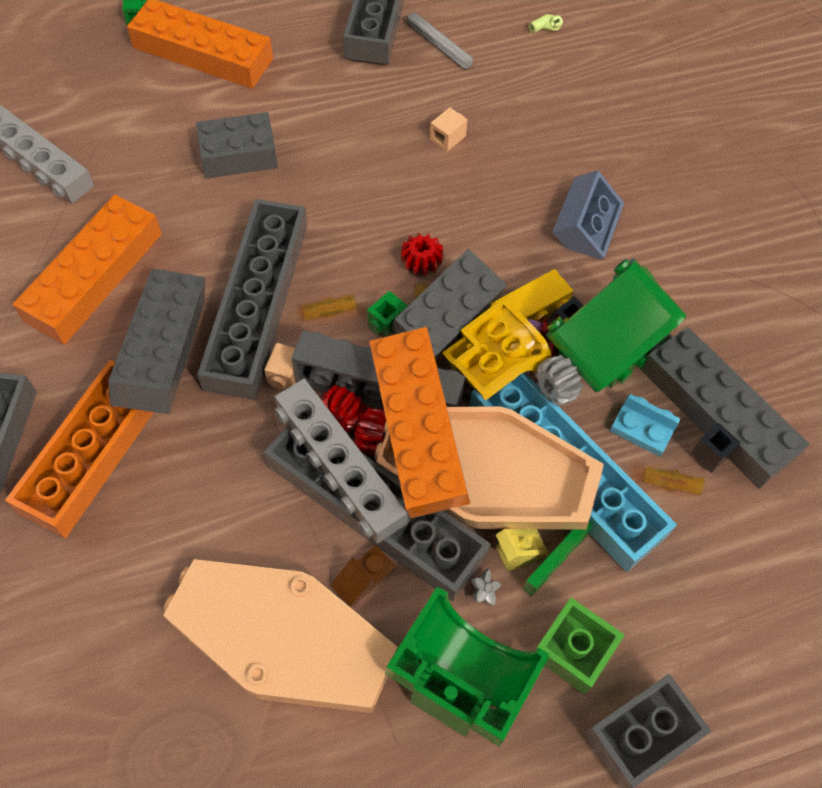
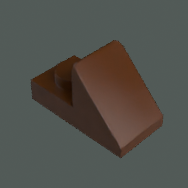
[331,545,396,608]

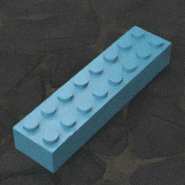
[469,372,677,572]

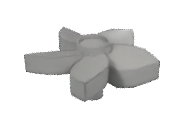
[471,569,501,605]

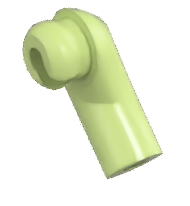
[528,14,563,33]

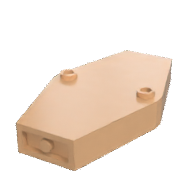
[375,406,604,529]
[163,559,398,713]

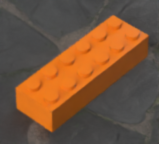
[127,0,273,89]
[12,194,162,345]
[369,327,471,518]
[5,360,154,539]

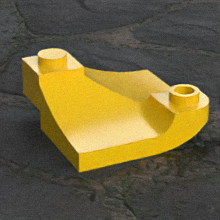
[443,298,551,401]

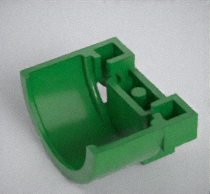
[385,587,549,747]

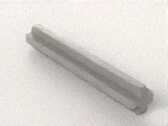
[407,12,474,69]

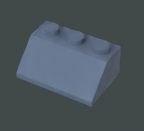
[552,170,624,260]

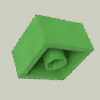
[536,597,625,695]

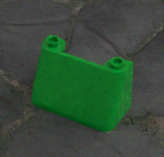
[546,258,687,392]

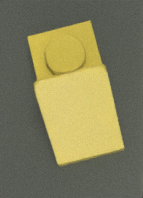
[496,529,549,571]

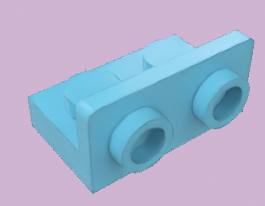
[610,394,680,457]

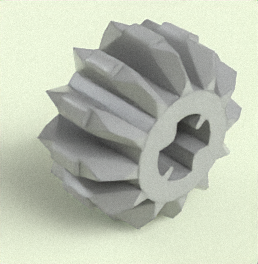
[535,355,583,406]

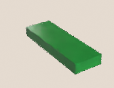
[523,522,592,596]

